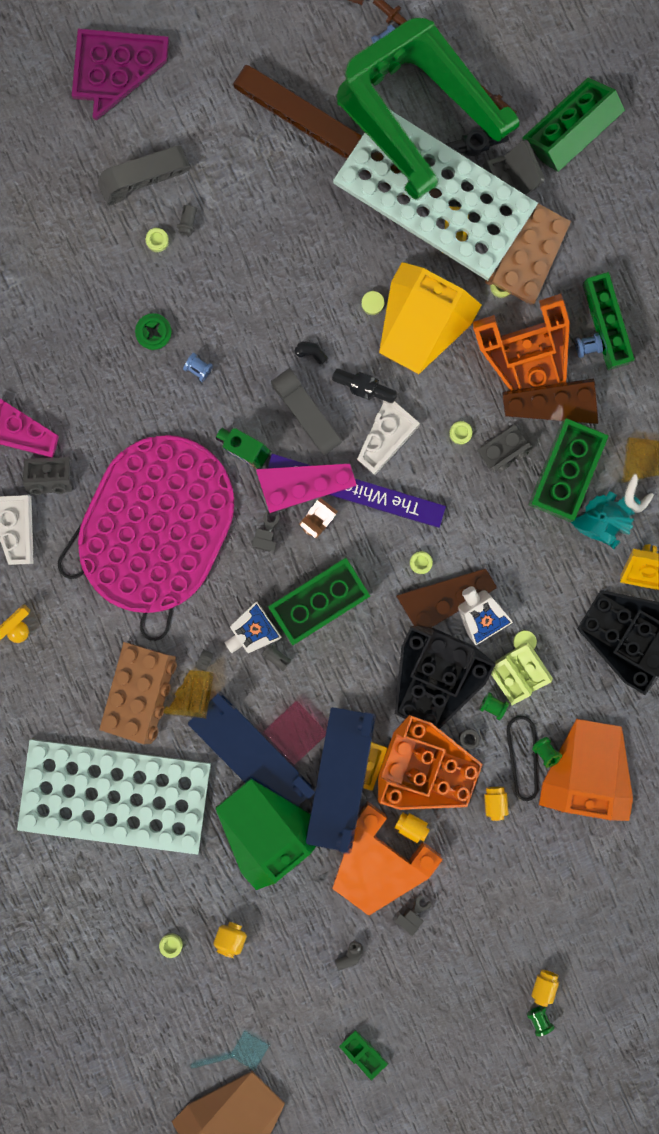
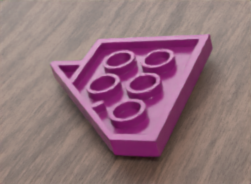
[72,28,169,120]

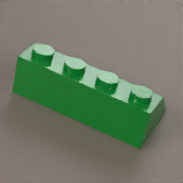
[522,78,625,172]

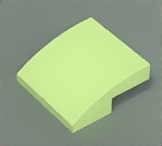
[491,642,553,705]

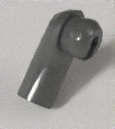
[335,941,363,971]

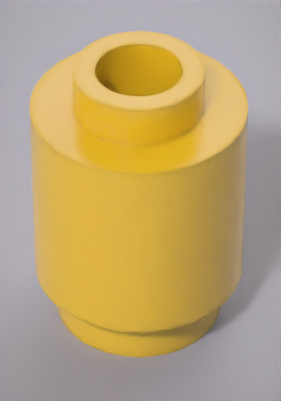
[484,786,509,821]
[394,812,430,843]
[531,970,559,1007]

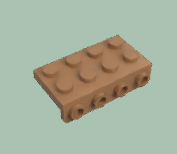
[485,203,571,305]
[99,642,177,744]

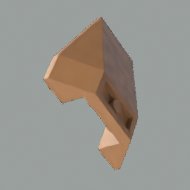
[172,1071,285,1134]

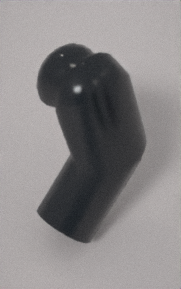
[294,341,329,365]

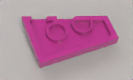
[0,399,59,458]

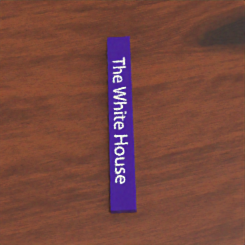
[267,454,446,528]

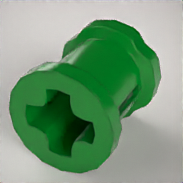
[479,692,509,721]
[532,737,562,768]
[526,1006,555,1037]

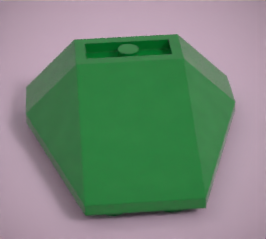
[215,778,316,890]

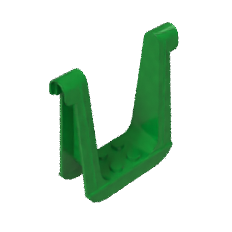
[336,18,519,200]

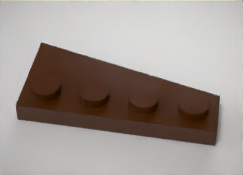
[502,379,599,424]
[396,569,497,628]

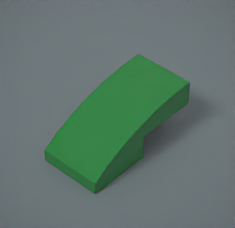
[339,1030,389,1081]

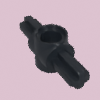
[445,129,509,156]
[332,368,397,403]

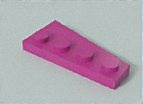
[256,464,357,513]

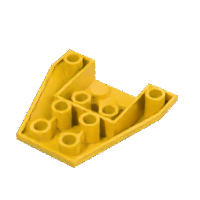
[379,262,482,375]

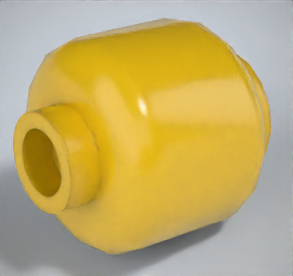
[214,921,247,958]

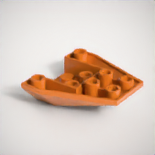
[378,715,483,810]
[539,719,633,821]

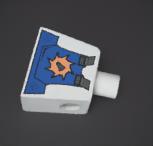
[458,586,513,645]
[224,601,282,653]

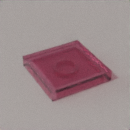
[263,700,326,765]

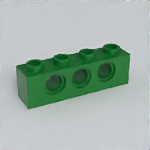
[582,272,635,371]

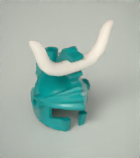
[571,474,654,549]

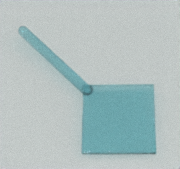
[190,1030,269,1071]

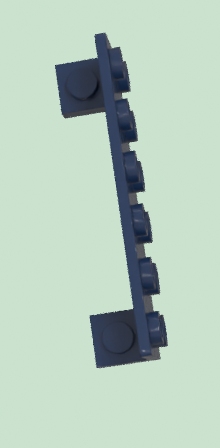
[188,692,315,806]
[306,707,376,854]

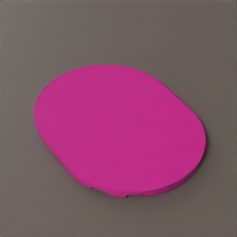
[78,435,234,613]

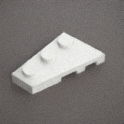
[357,401,420,475]
[0,495,34,565]

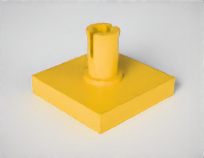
[620,544,659,590]

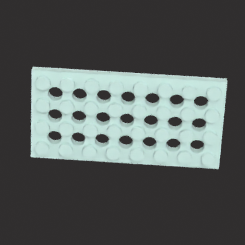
[333,109,538,281]
[17,739,211,855]

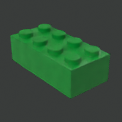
[528,418,609,522]
[268,558,371,646]

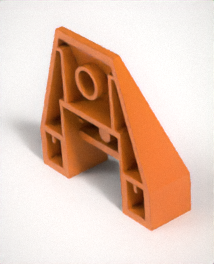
[473,294,569,391]
[332,801,443,915]

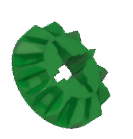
[135,313,172,351]

